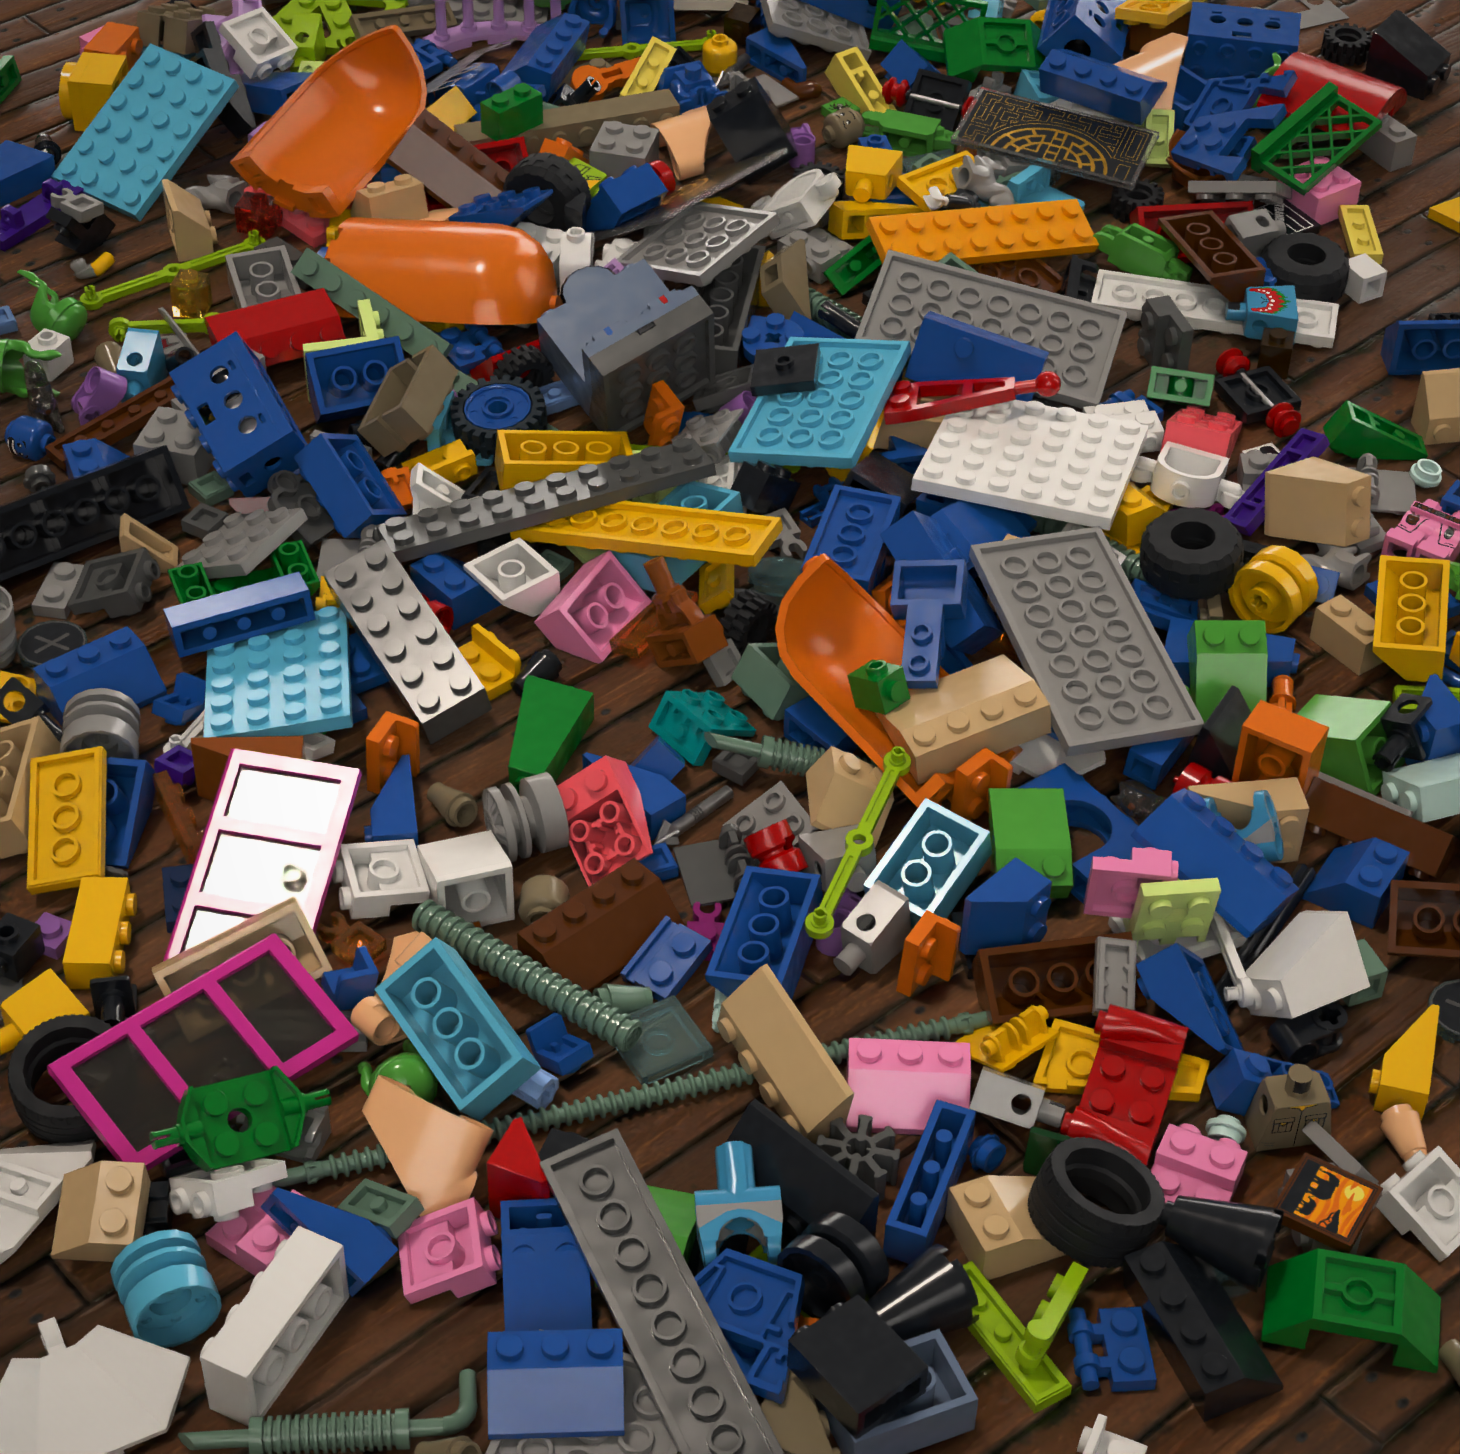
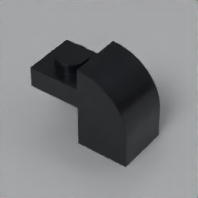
[45,206,116,254]

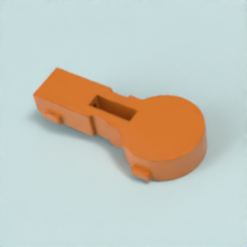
[569,57,640,102]

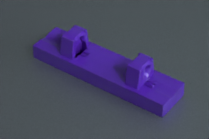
[0,178,85,252]
[1223,428,1330,536]

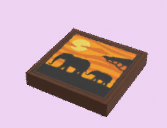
[1273,1152,1383,1254]

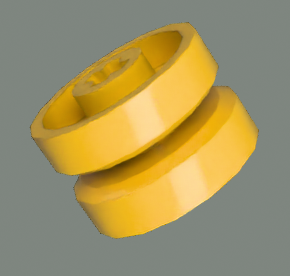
[1228,545,1319,634]

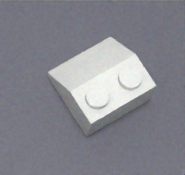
[463,537,560,617]

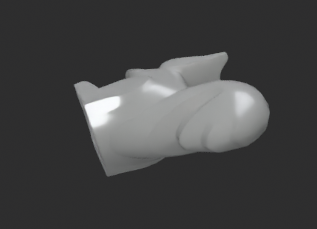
[952,155,1015,206]
[184,174,251,214]
[1301,543,1372,590]

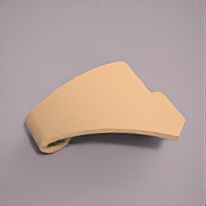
[1113,32,1189,110]
[650,105,712,181]
[351,931,432,1046]
[362,1075,494,1217]

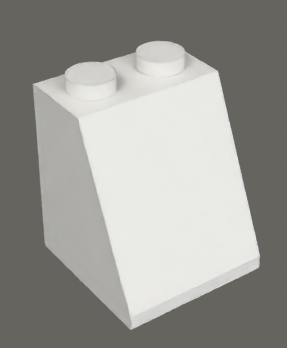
[417,830,515,927]
[1245,910,1370,1019]

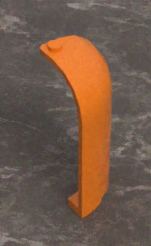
[230,25,427,219]
[325,217,561,325]
[775,553,1023,808]

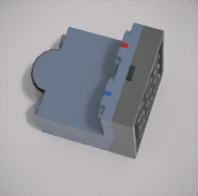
[537,259,716,433]

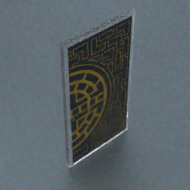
[951,87,1159,191]
[594,147,788,242]

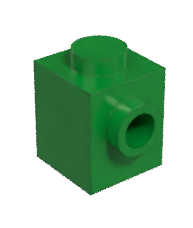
[847,659,910,715]

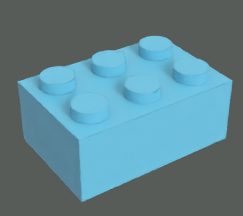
[863,798,992,930]

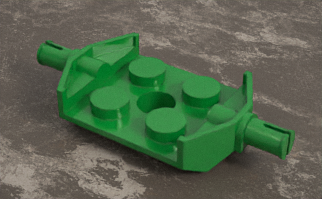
[149,1065,332,1172]

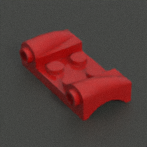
[1060,1004,1189,1168]

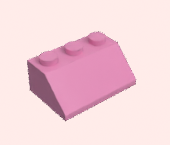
[534,550,652,664]
[846,1038,971,1135]

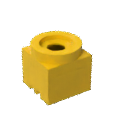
[59,52,129,131]

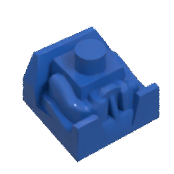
[619,0,676,46]
[657,60,728,115]

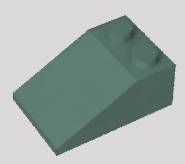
[731,643,809,721]

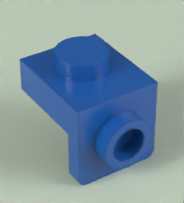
[151,672,206,726]
[526,1012,594,1076]

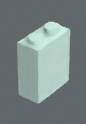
[1381,753,1460,823]

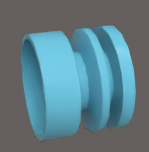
[110,1229,222,1348]

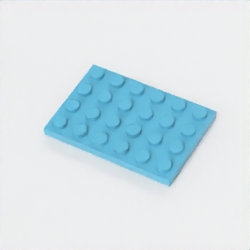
[51,43,239,221]
[728,337,911,469]
[203,606,353,738]

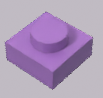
[35,912,72,960]

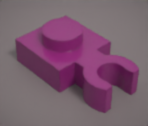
[687,902,725,961]

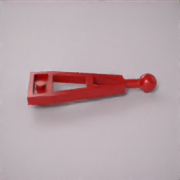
[884,371,1061,425]

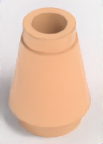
[1380,1104,1428,1163]

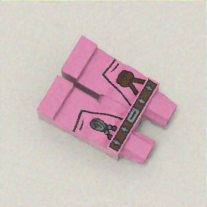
[1381,499,1460,562]

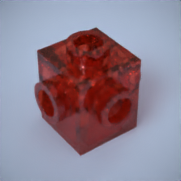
[234,191,283,238]

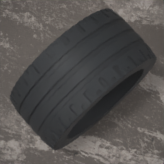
[8,1014,137,1144]
[1028,1137,1165,1268]

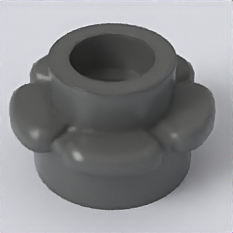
[23,464,56,492]

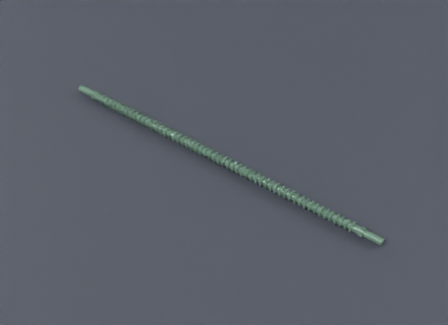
[272,1011,991,1188]

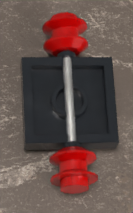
[882,68,976,132]
[1214,348,1302,437]

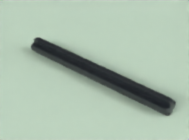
[1215,863,1316,1011]

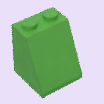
[1297,694,1405,796]

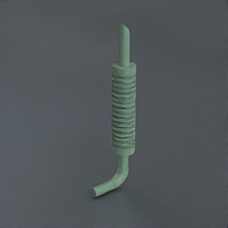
[704,732,899,789]
[178,1369,478,1454]

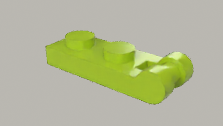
[1015,1261,1089,1369]

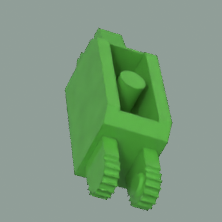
[861,109,959,159]
[1093,223,1193,282]

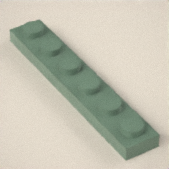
[290,247,454,357]

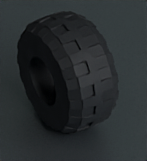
[503,152,592,232]
[1260,232,1350,303]
[1140,507,1244,601]

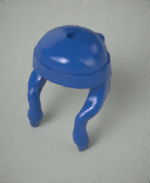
[567,0,618,38]

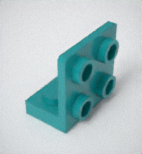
[648,689,756,766]

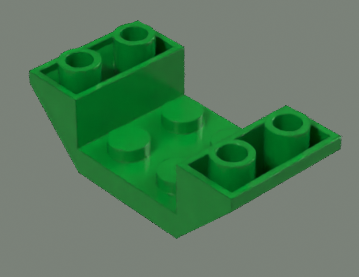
[942,17,1046,82]
[168,540,320,604]
[1261,1248,1441,1373]

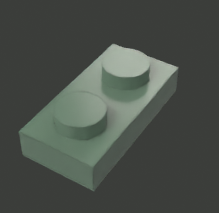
[337,1178,425,1239]

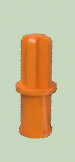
[1268,675,1297,712]

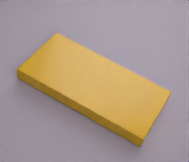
[27,746,107,895]

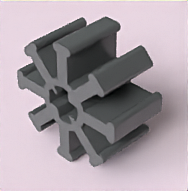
[817,1115,900,1202]

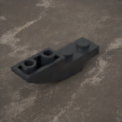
[190,21,257,139]

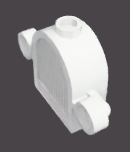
[750,169,842,240]
[559,227,594,305]
[1130,441,1245,509]

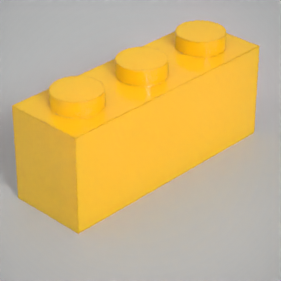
[62,877,137,989]

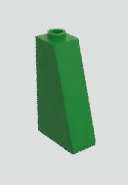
[508,675,594,796]

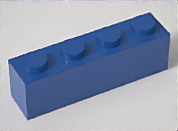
[163,571,316,658]
[883,1100,976,1264]

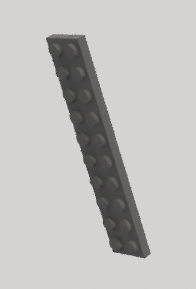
[376,438,716,563]
[539,1128,784,1454]

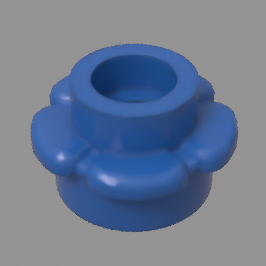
[968,1134,1006,1173]

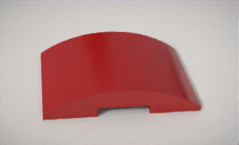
[1256,51,1407,140]

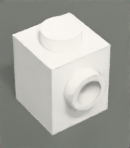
[1345,253,1388,304]
[23,328,74,382]

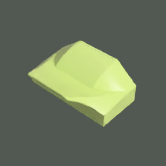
[1131,109,1175,168]

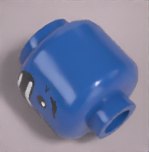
[5,415,56,461]

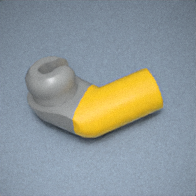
[70,252,115,279]

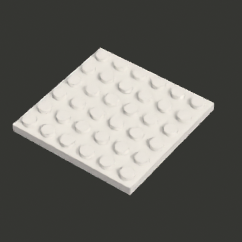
[911,395,1149,531]

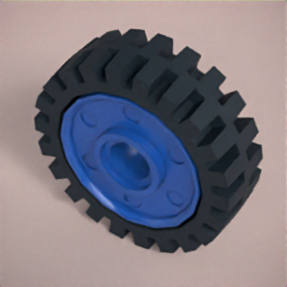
[450,375,548,460]

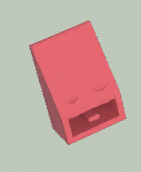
[1160,405,1243,458]
[557,755,653,887]

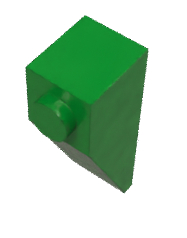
[823,235,882,297]
[1323,400,1428,460]

